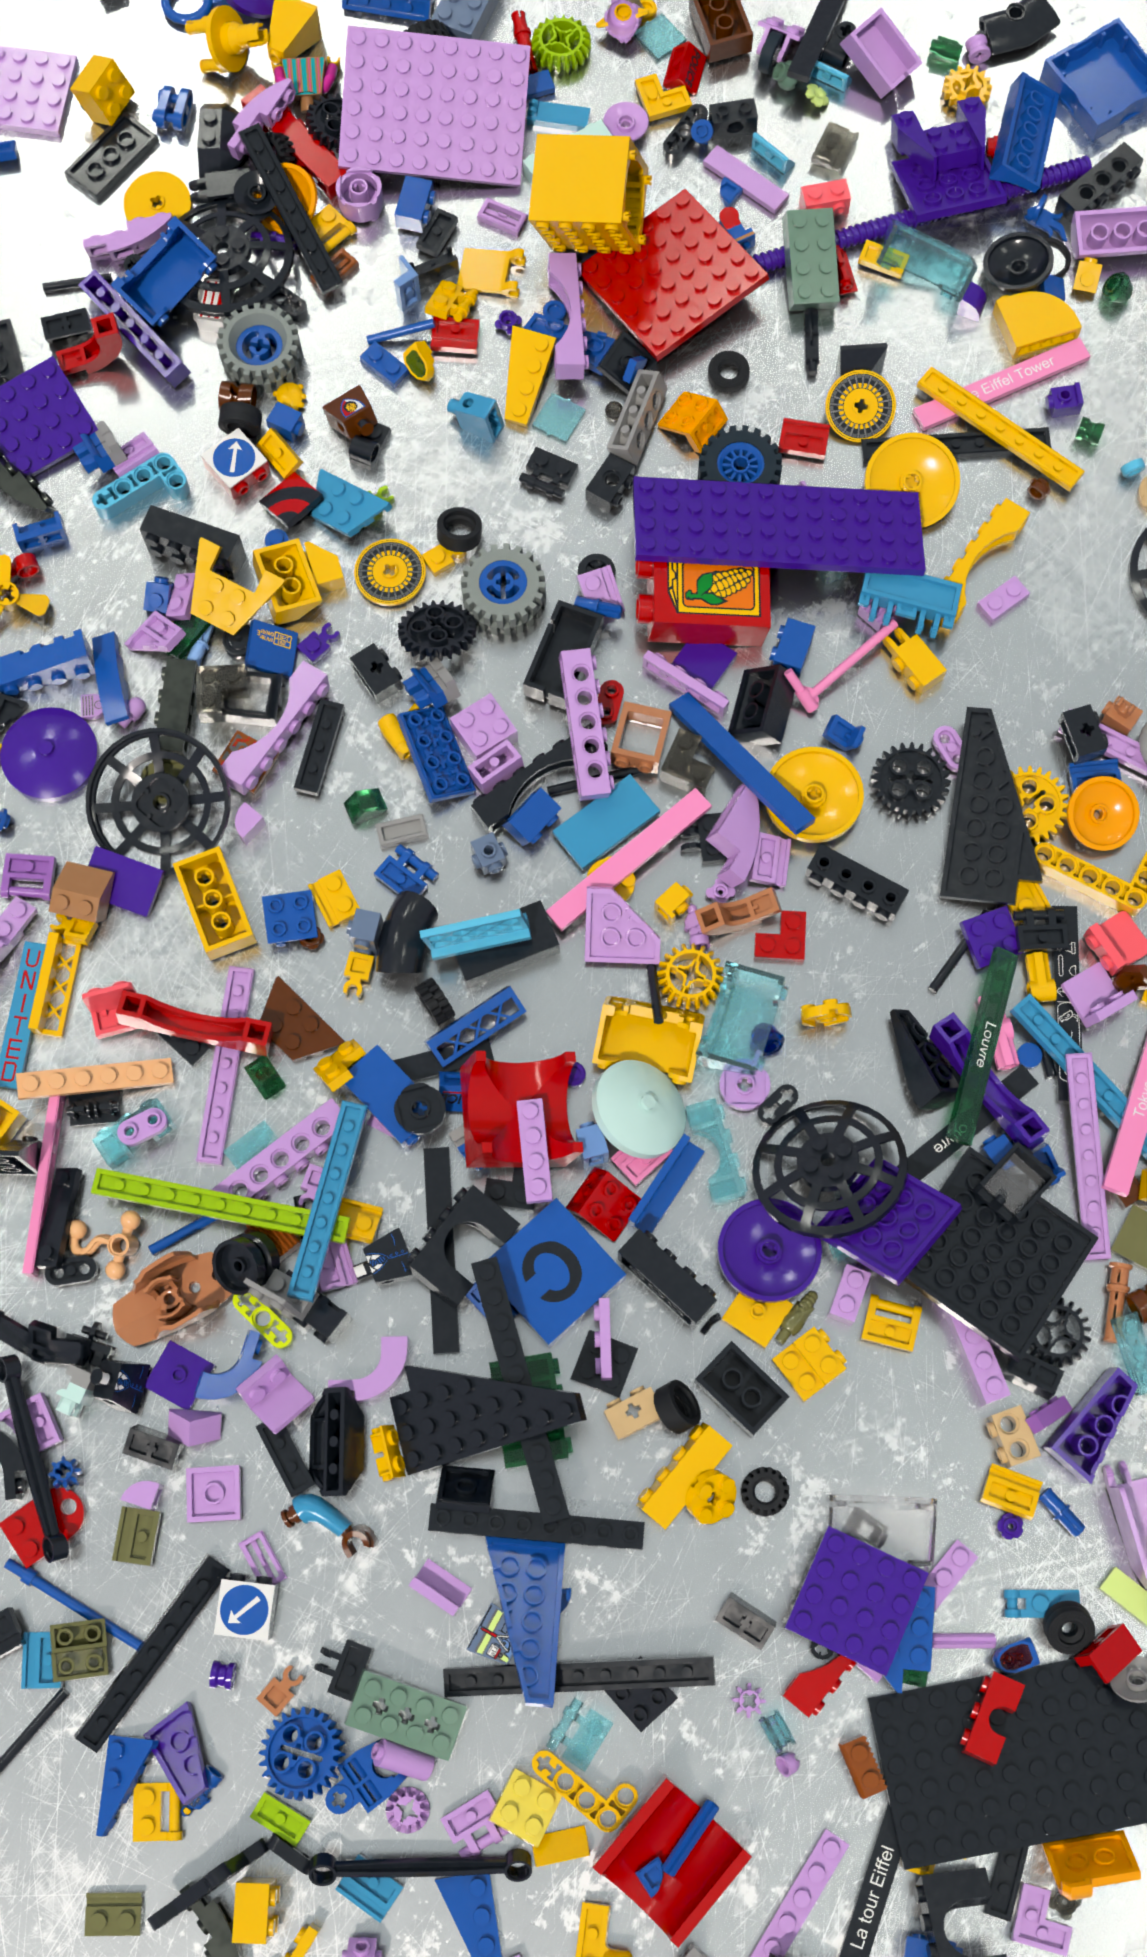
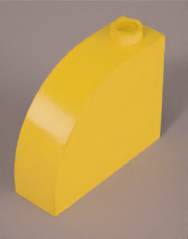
[992,291,1082,359]

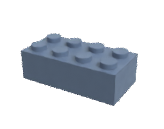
[431,0,499,40]

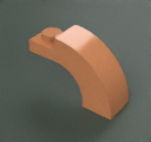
[695,887,782,935]

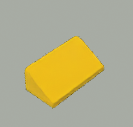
[532,1825,590,1867]

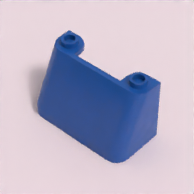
[111,216,218,327]

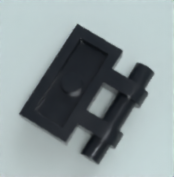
[519,447,579,499]
[1013,907,1070,953]

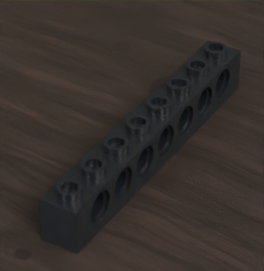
[428,1503,645,1551]

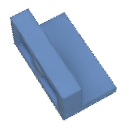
[394,255,421,312]

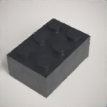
[694,1341,790,1438]

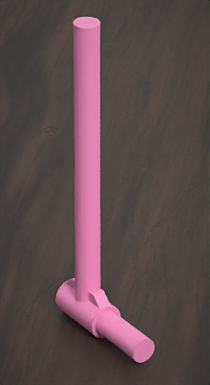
[784,619,899,713]

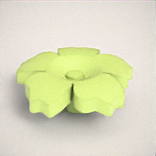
[805,83,829,108]

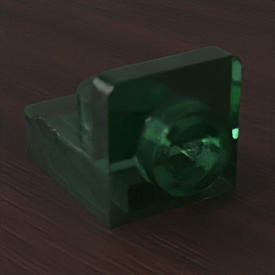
[244,1056,286,1100]

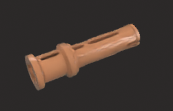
[1103,1262,1133,1343]

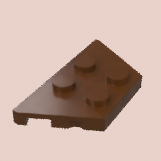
[260,976,345,1062]

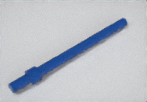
[4,1558,143,1650]

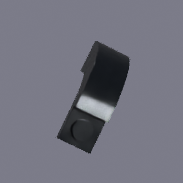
[0,1429,26,1501]

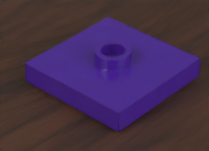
[145,1340,216,1410]

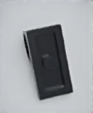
[349,423,391,471]

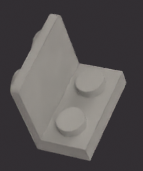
[243,1269,319,1321]

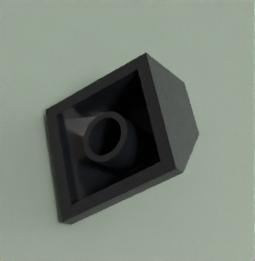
[835,343,888,380]

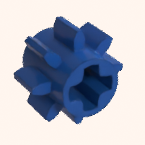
[48,1456,83,1491]

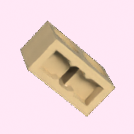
[986,1405,1041,1468]

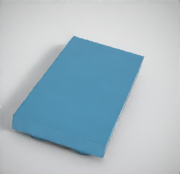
[552,774,660,871]

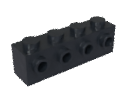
[805,843,909,922]

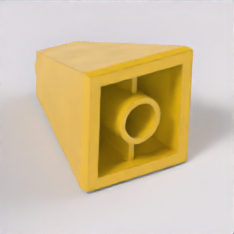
[267,0,322,64]

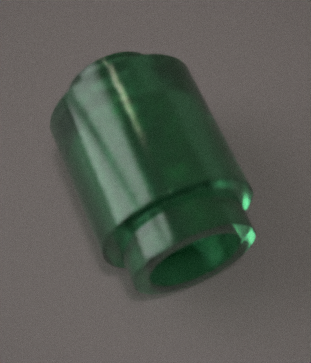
[928,35,964,64]

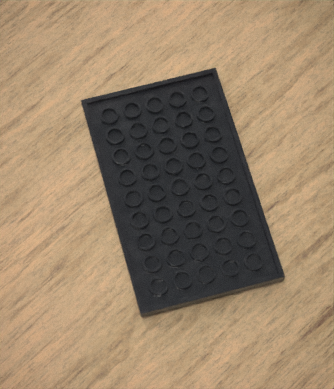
[867,1659,1147,1870]

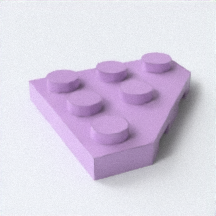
[585,886,661,964]

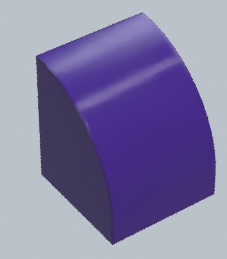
[956,280,987,322]

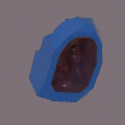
[992,1637,1040,1674]

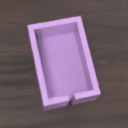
[840,7,923,99]

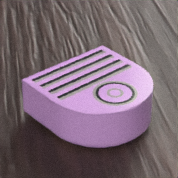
[81,694,103,720]

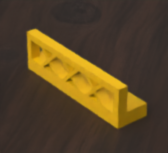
[28,932,83,1038]

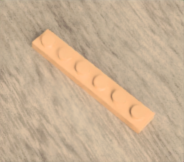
[16,1058,174,1100]

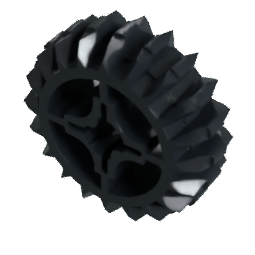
[1029,1297,1091,1368]

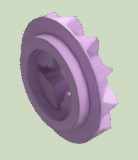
[385,1787,430,1834]

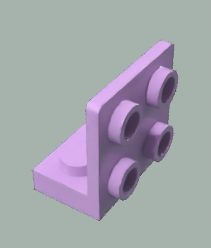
[1061,962,1139,1028]
[236,1354,315,1434]

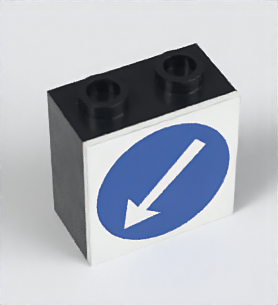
[214,1573,279,1641]

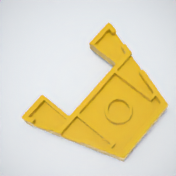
[191,537,287,636]

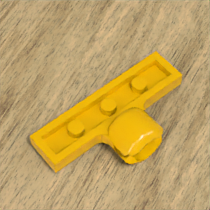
[576,1901,632,1957]

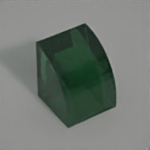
[343,788,388,824]

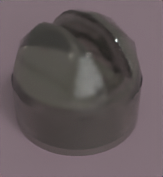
[605,401,623,422]

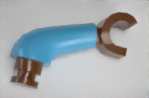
[281,1494,376,1558]

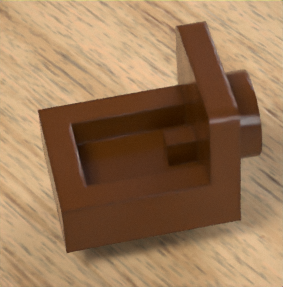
[1112,964,1147,994]

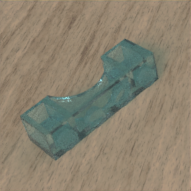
[685,1098,748,1208]

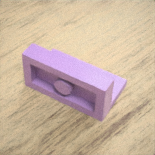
[408,1558,472,1616]

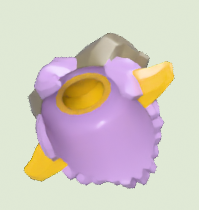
[596,0,649,44]

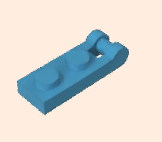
[1003,1590,1080,1618]

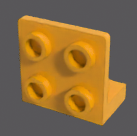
[657,391,728,453]

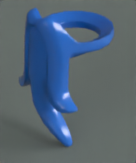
[1024,194,1067,242]

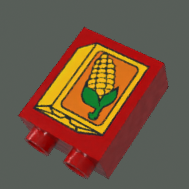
[635,561,771,647]

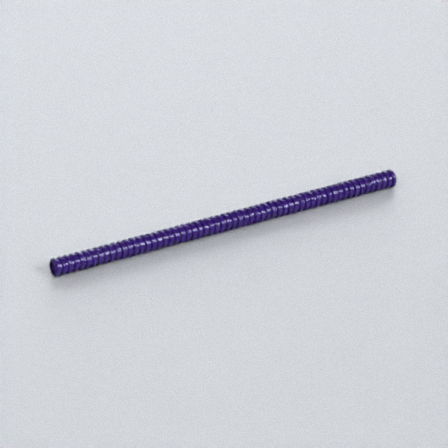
[752,155,1092,273]

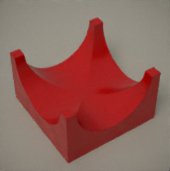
[460,1051,583,1168]

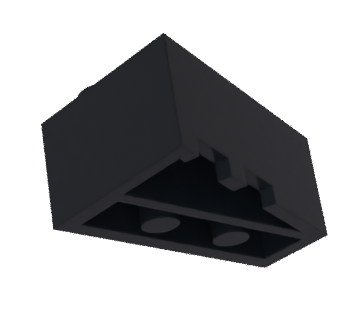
[286,1270,353,1344]

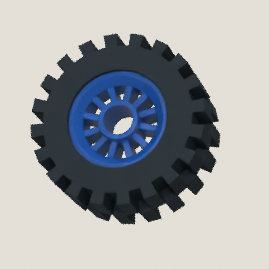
[698,425,782,485]

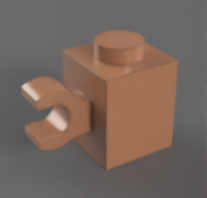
[1101,695,1143,736]

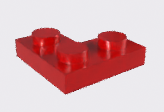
[754,910,806,962]

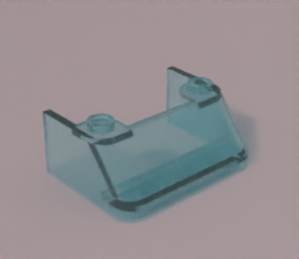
[875,219,978,303]

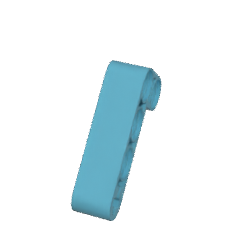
[92,453,190,520]

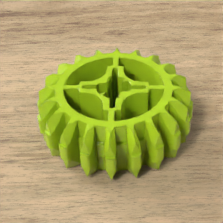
[531,14,591,74]

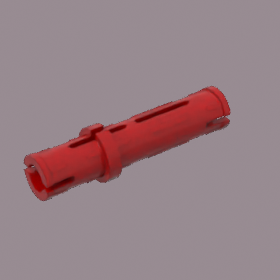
[511,10,538,75]

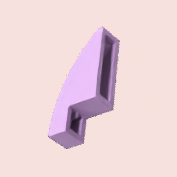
[706,783,760,888]

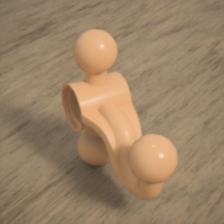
[68,1210,141,1280]

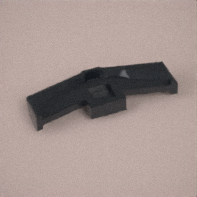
[0,1310,91,1366]

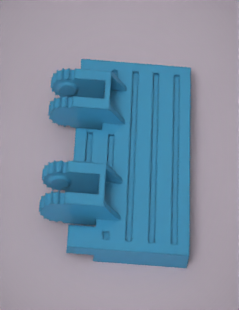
[858,573,962,639]

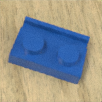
[1067,759,1122,793]

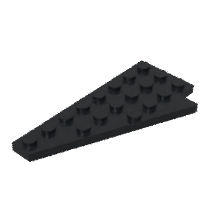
[940,707,1043,906]
[390,1365,587,1475]

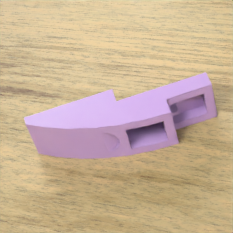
[227,78,296,161]
[82,212,173,262]
[0,896,38,963]

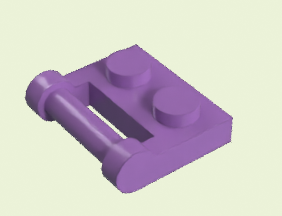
[0,853,57,901]

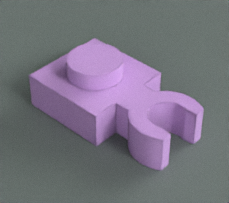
[299,1164,323,1208]

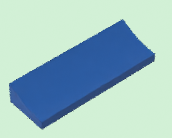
[989,72,1060,193]

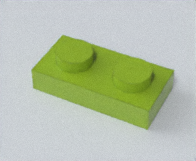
[250,1791,312,1847]

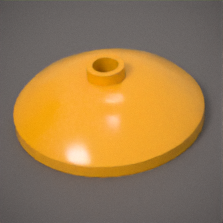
[254,163,317,234]
[1067,776,1140,851]

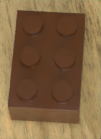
[689,0,753,63]

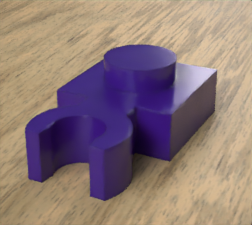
[296,622,340,665]

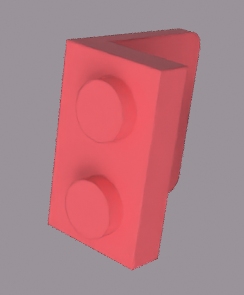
[1083,911,1147,976]
[82,981,139,1040]

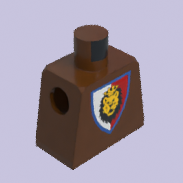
[322,385,378,439]

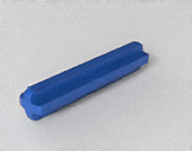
[662,1799,719,1877]

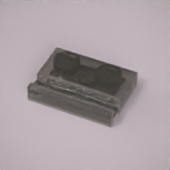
[811,121,859,174]

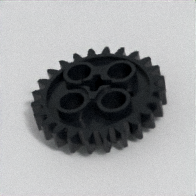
[305,93,343,153]
[398,600,476,662]
[870,742,951,821]

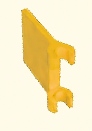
[457,248,526,299]

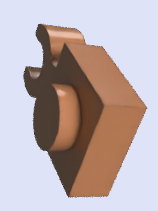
[256,1665,305,1717]

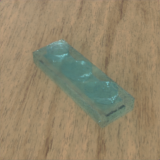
[1110,1311,1147,1396]

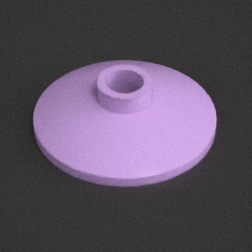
[603,102,648,141]

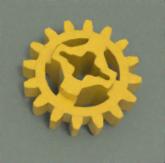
[942,64,992,111]

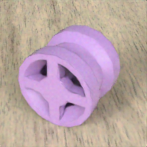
[965,34,991,64]

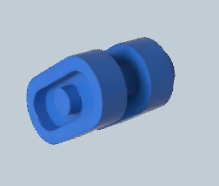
[152,85,193,132]

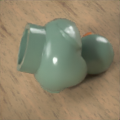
[773,60,803,91]

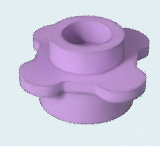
[706,878,735,903]

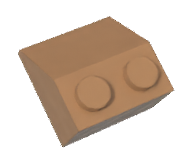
[49,861,115,923]

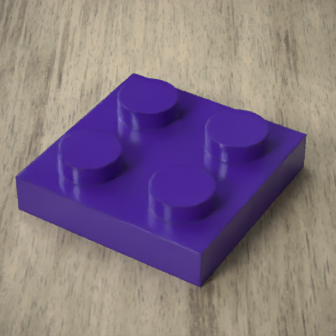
[959,906,1024,969]

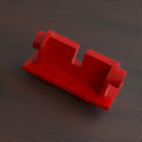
[836,245,858,296]

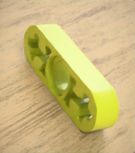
[233,1293,294,1349]

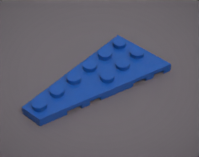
[485,1536,565,1708]

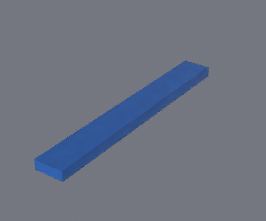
[669,692,815,835]

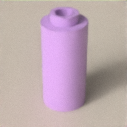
[371,1738,434,1781]

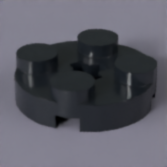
[394,1083,446,1135]

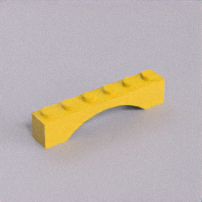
[939,498,1030,631]

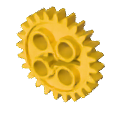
[1010,766,1069,845]

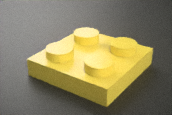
[488,1768,562,1848]

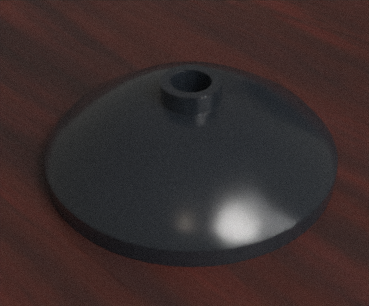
[983,232,1054,292]

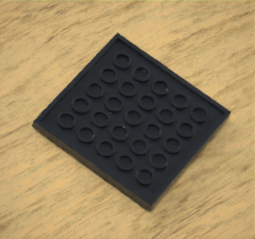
[903,1146,1098,1363]

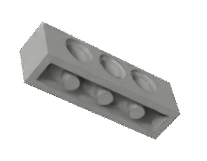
[607,369,668,467]

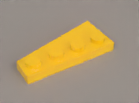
[505,325,557,428]

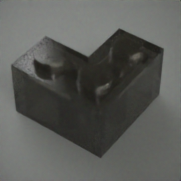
[196,664,250,723]
[660,728,715,797]

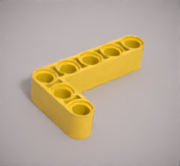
[1034,842,1147,916]

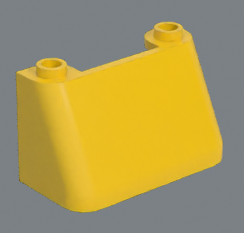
[592,996,705,1085]

